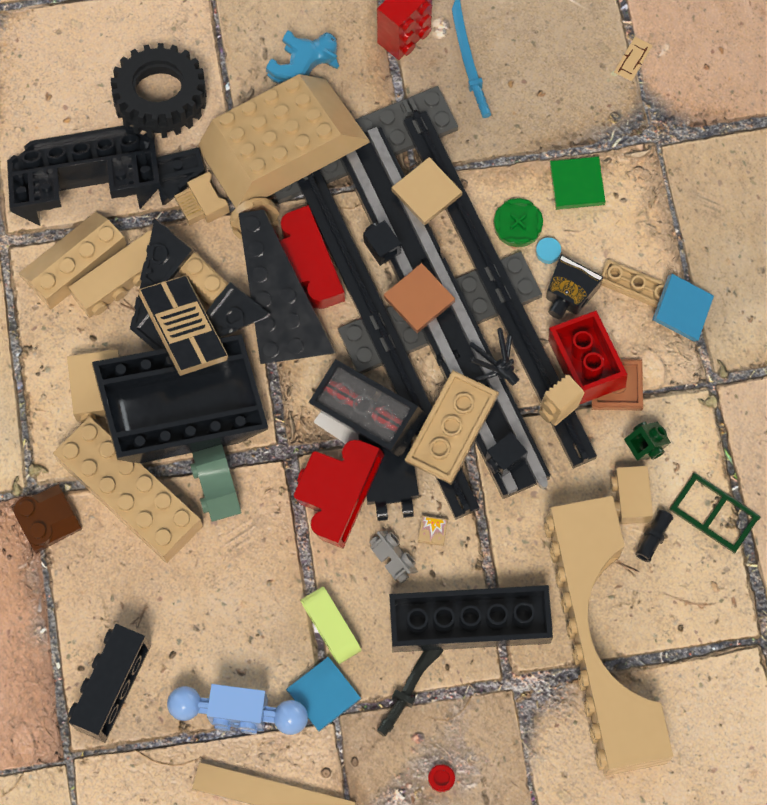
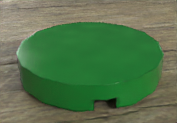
[493,198,543,248]

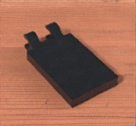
[358,434,419,521]

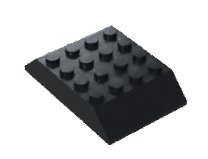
[92,334,268,463]

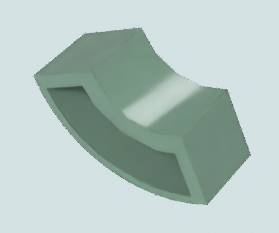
[190,444,242,522]

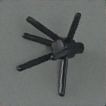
[470,328,519,386]

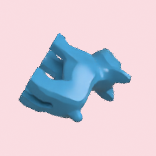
[266,30,339,84]

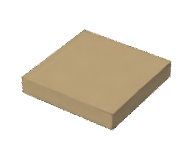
[392,157,462,226]

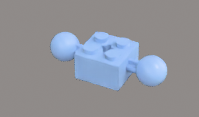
[167,684,308,735]

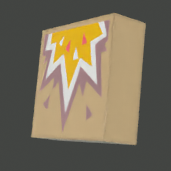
[418,516,448,547]

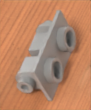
[369,531,418,583]

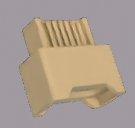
[174,171,230,225]

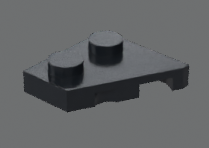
[157,148,205,205]

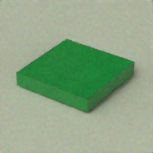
[550,157,606,210]

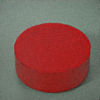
[428,764,455,793]

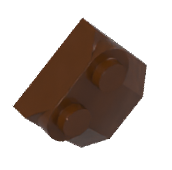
[11,484,82,553]

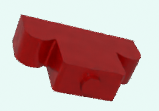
[279,205,345,309]
[294,440,384,549]

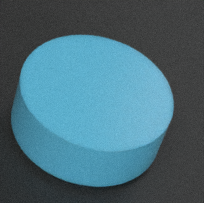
[536,238,561,264]

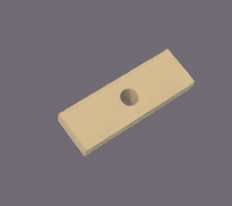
[601,259,665,308]

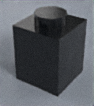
[363,220,401,266]
[485,432,528,477]

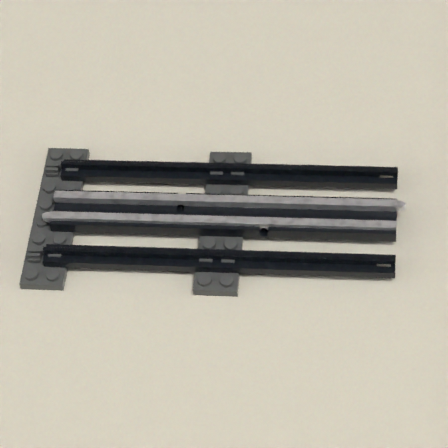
[274,86,597,520]

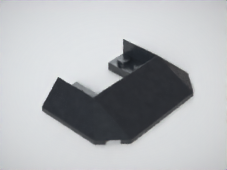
[7,126,160,226]

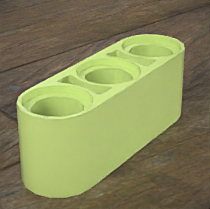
[300,586,362,664]

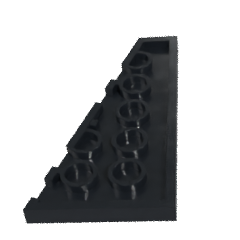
[239,210,336,364]

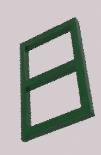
[670,473,761,554]

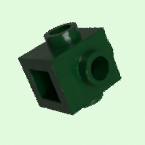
[624,421,671,461]

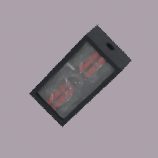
[308,359,427,458]

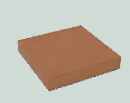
[383,263,455,333]
[591,359,643,411]

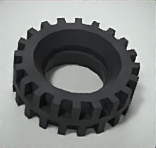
[111,43,207,138]

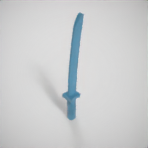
[452,0,491,118]

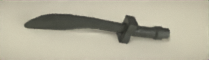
[377,650,444,737]

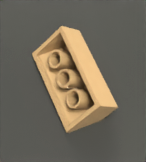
[19,212,127,310]

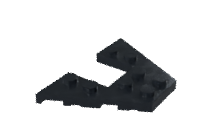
[130,218,271,350]

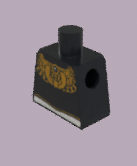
[546,254,603,319]

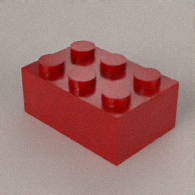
[377,0,433,60]
[548,310,628,405]

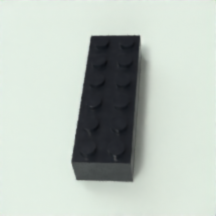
[389,585,553,653]

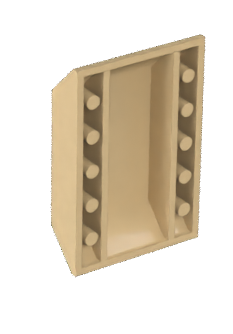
[197,74,370,208]

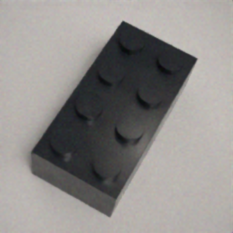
[68,624,151,743]

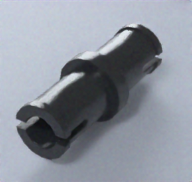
[635,510,673,562]

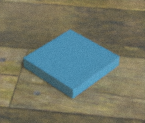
[652,274,714,342]
[286,657,361,732]

